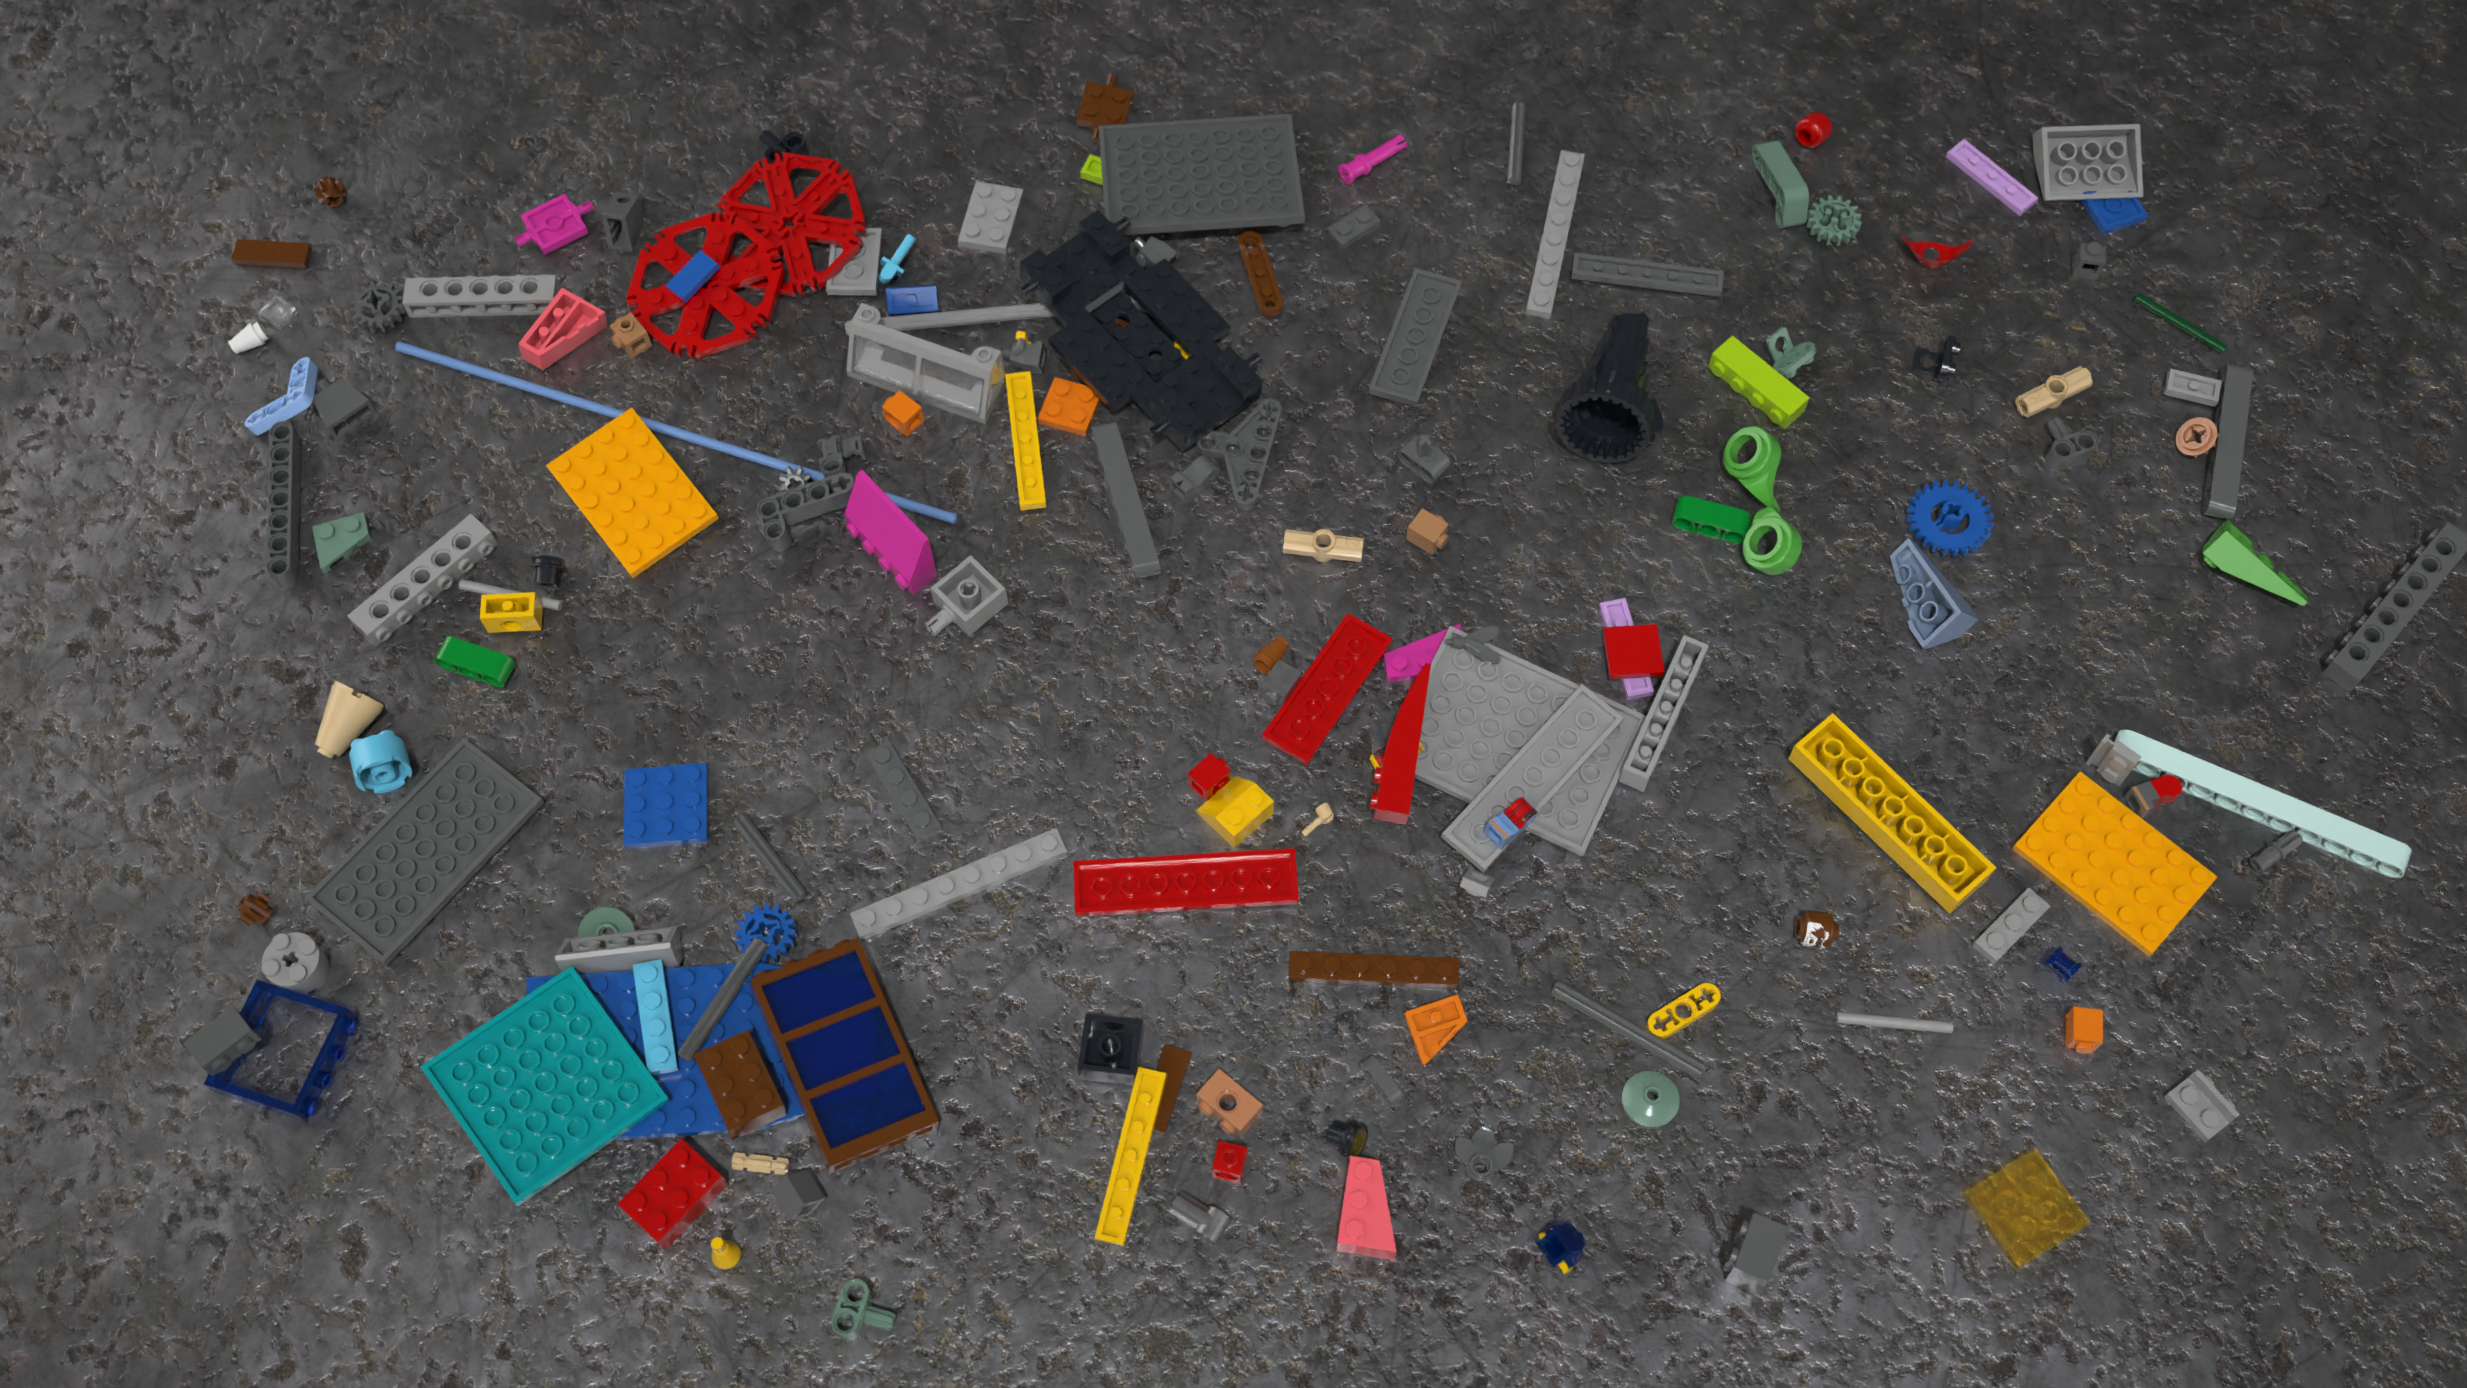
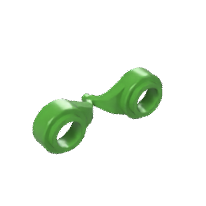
[1723,426,1802,575]

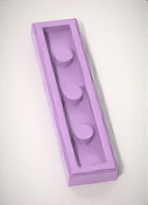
[1946,139,2038,216]
[1599,598,1654,700]

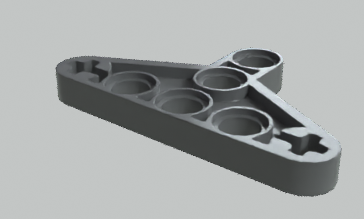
[1197,398,1282,511]

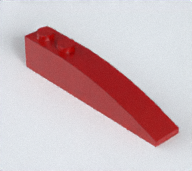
[1370,663,1431,825]

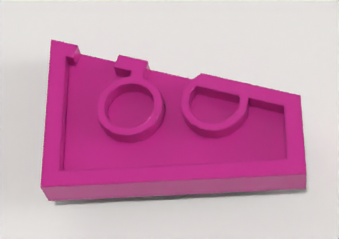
[1384,624,1461,682]

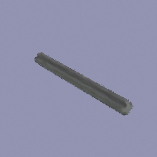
[1551,980,1707,1079]

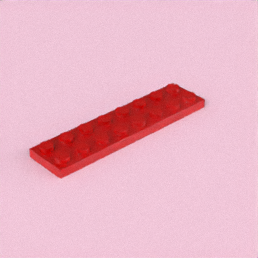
[1073,848,1299,917]

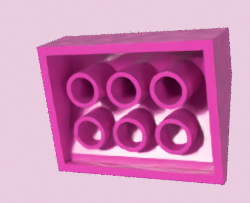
[844,470,938,595]

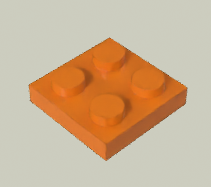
[1038,377,1101,437]

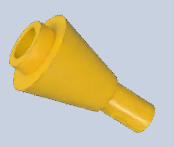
[711,1237,741,1269]

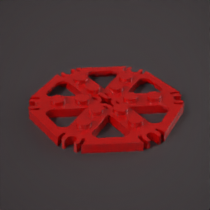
[717,152,867,297]
[626,212,785,359]

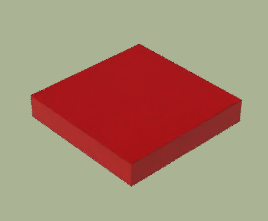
[1603,624,1664,680]

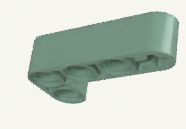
[1752,140,1809,228]

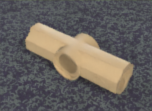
[2015,366,2093,418]
[1283,529,1364,562]

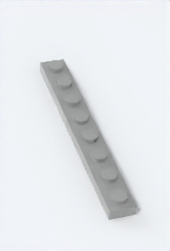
[1526,150,1585,319]
[850,828,1068,941]

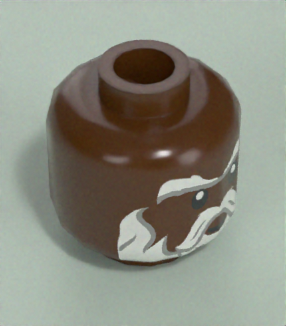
[1795,910,1839,949]

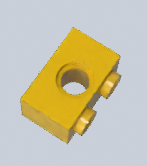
[480,592,543,633]

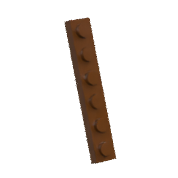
[1289,951,1459,989]

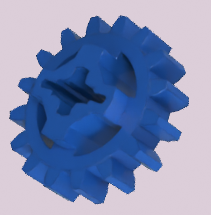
[734,903,798,964]

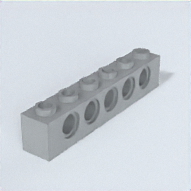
[402,274,561,318]
[347,514,498,647]
[1619,635,1709,792]

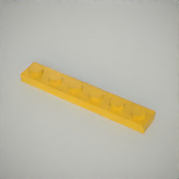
[1005,371,1047,511]
[1095,1067,1167,1247]

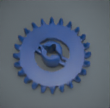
[1906,478,1994,557]

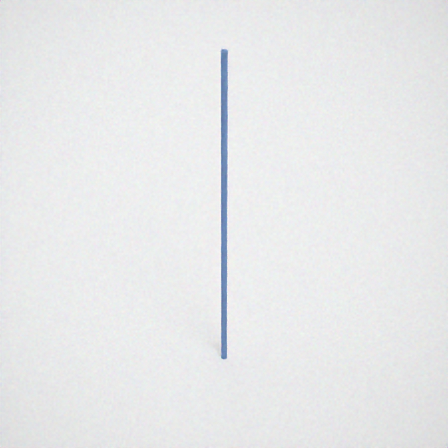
[395,341,958,524]

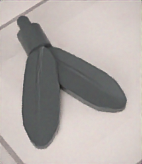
[1445,626,1501,665]

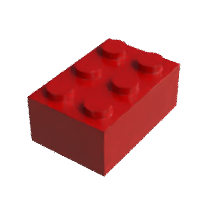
[617,1139,728,1251]

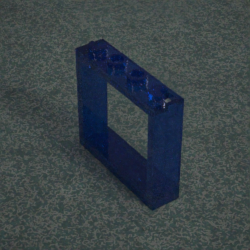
[204,980,358,1123]

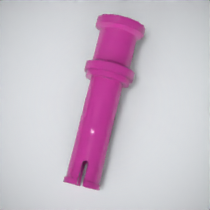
[1338,134,1407,185]

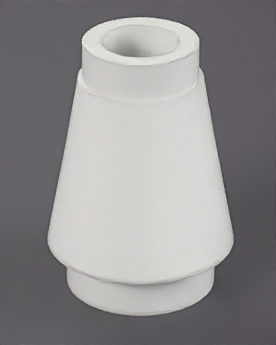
[228,321,270,354]

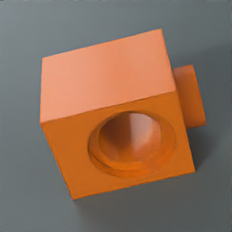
[882,390,925,437]

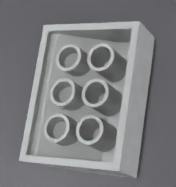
[2033,124,2143,201]

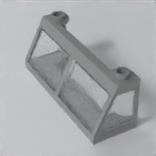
[847,303,1006,424]

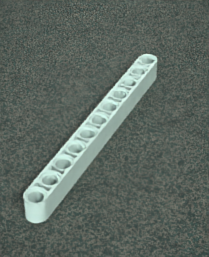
[2114,729,2412,878]

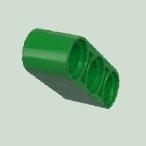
[1672,496,1752,544]
[433,636,516,688]

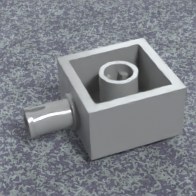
[924,555,1008,637]

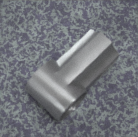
[1168,1191,1232,1246]

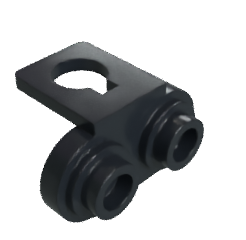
[1912,335,1961,381]

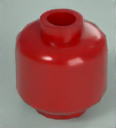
[1795,112,1832,148]

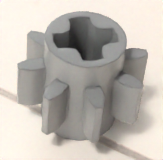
[779,465,811,491]

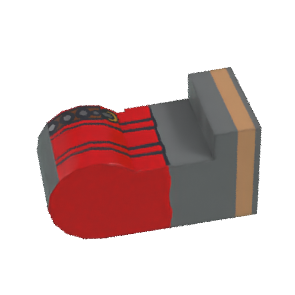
[2124,775,2183,819]

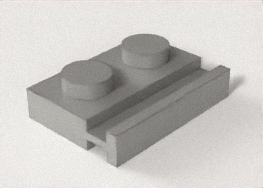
[2085,733,2141,786]

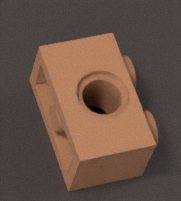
[1196,1069,1263,1139]

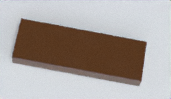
[231,239,312,269]
[1153,1044,1192,1135]

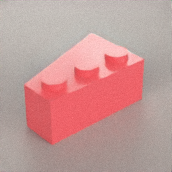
[518,288,608,370]
[1336,1156,1397,1261]

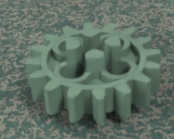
[1806,195,1862,246]

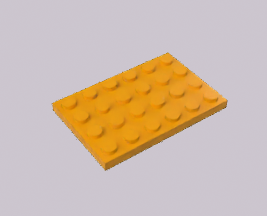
[546,407,719,578]
[2012,771,2217,957]

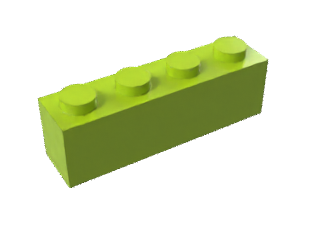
[1708,335,1810,429]

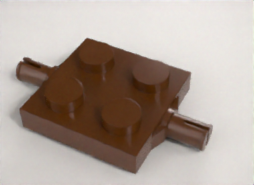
[1076,73,1133,144]

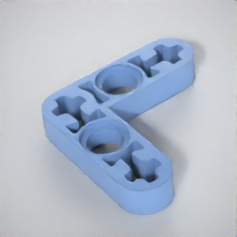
[245,357,318,435]

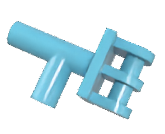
[879,234,916,284]

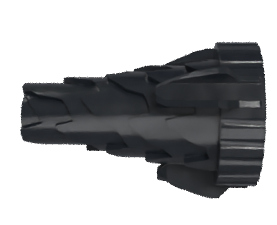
[1554,312,1663,463]

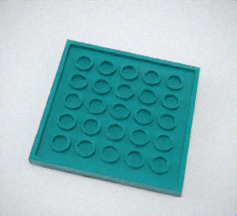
[420,966,669,1207]

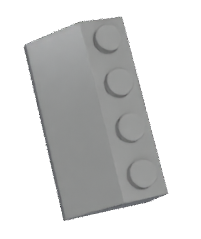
[555,926,683,974]

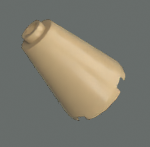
[315,681,384,759]

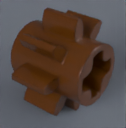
[313,176,347,207]
[236,892,273,926]

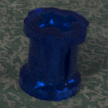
[2044,946,2083,984]

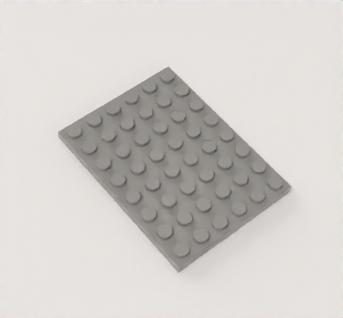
[1382,626,1646,856]

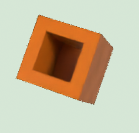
[2066,1006,2103,1054]

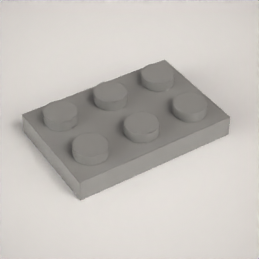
[958,181,1024,254]
[826,228,883,296]

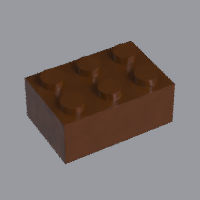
[694,1030,786,1141]

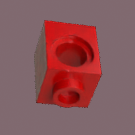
[1187,753,1230,801]
[1212,1141,1247,1185]

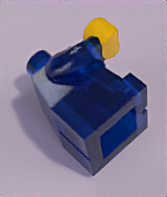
[1537,1223,1586,1274]

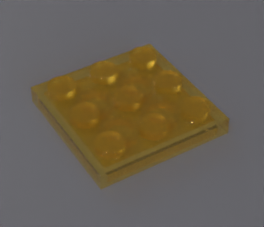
[1962,1148,2091,1271]

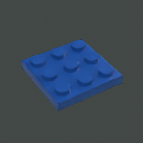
[623,762,709,849]

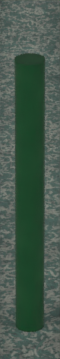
[2134,293,2228,354]

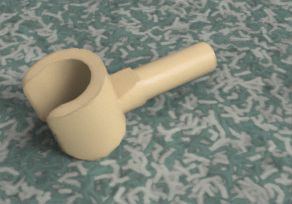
[1301,803,1334,837]

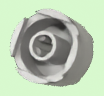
[261,932,330,997]

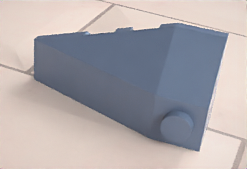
[1890,538,1979,649]

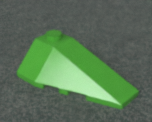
[2203,519,2308,606]

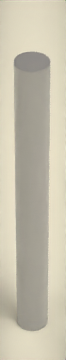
[459,579,563,611]
[1836,1012,1953,1033]

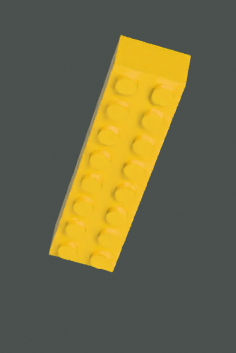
[1788,713,1996,914]

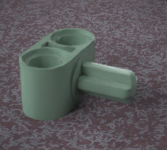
[831,1279,896,1341]

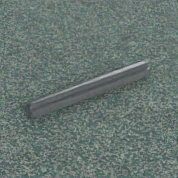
[678,938,767,1062]

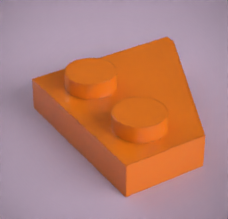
[1403,994,1467,1066]

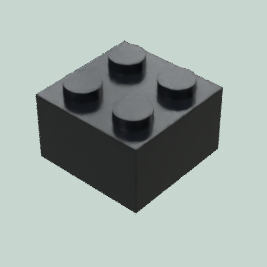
[1077,1014,1144,1085]

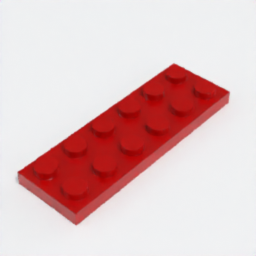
[1262,613,1393,766]

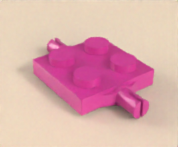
[514,193,594,255]

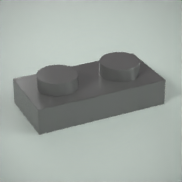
[1326,204,1381,250]

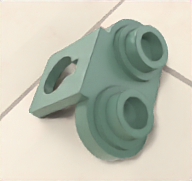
[1766,327,1817,379]

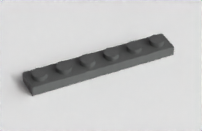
[1571,253,1724,297]

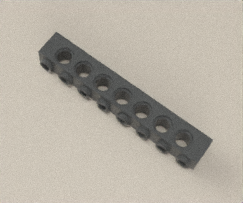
[2323,522,2467,692]

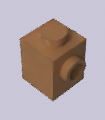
[609,312,652,359]
[1406,508,1449,555]

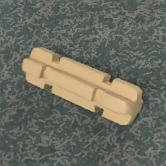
[731,1152,790,1175]

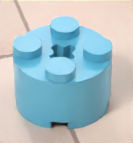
[349,730,412,793]

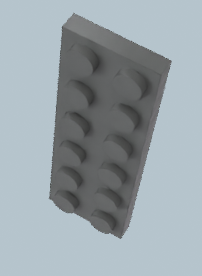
[1369,268,1462,407]

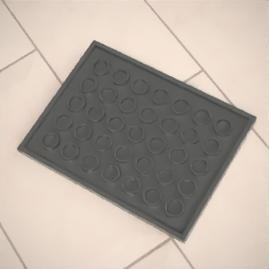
[1099,114,1305,235]

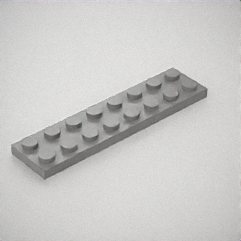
[1441,684,1624,873]

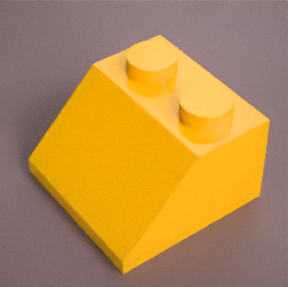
[1196,776,1274,849]

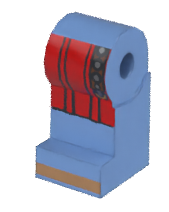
[1484,797,1539,850]

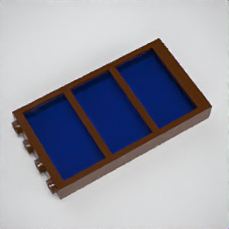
[750,938,939,1174]

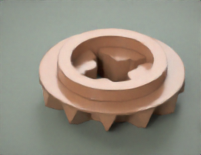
[2176,417,2219,458]

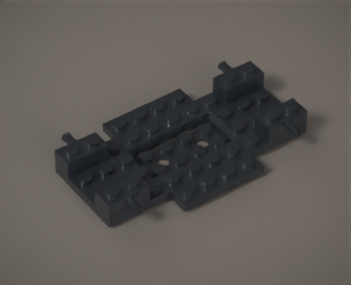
[1019,210,1263,452]

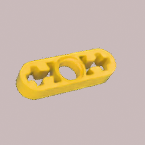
[1646,983,1720,1040]

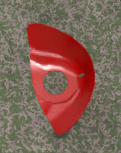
[1901,232,1972,269]

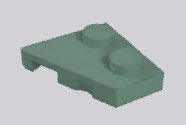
[312,512,371,573]

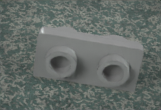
[2164,1070,2239,1142]

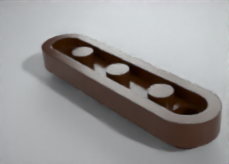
[1238,231,1283,318]

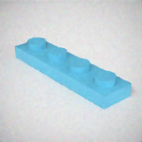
[633,959,678,1076]

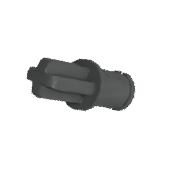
[2249,830,2303,873]

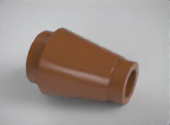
[1253,636,1289,674]

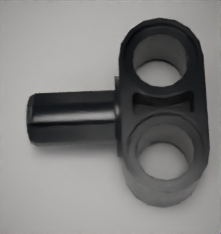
[759,130,809,172]

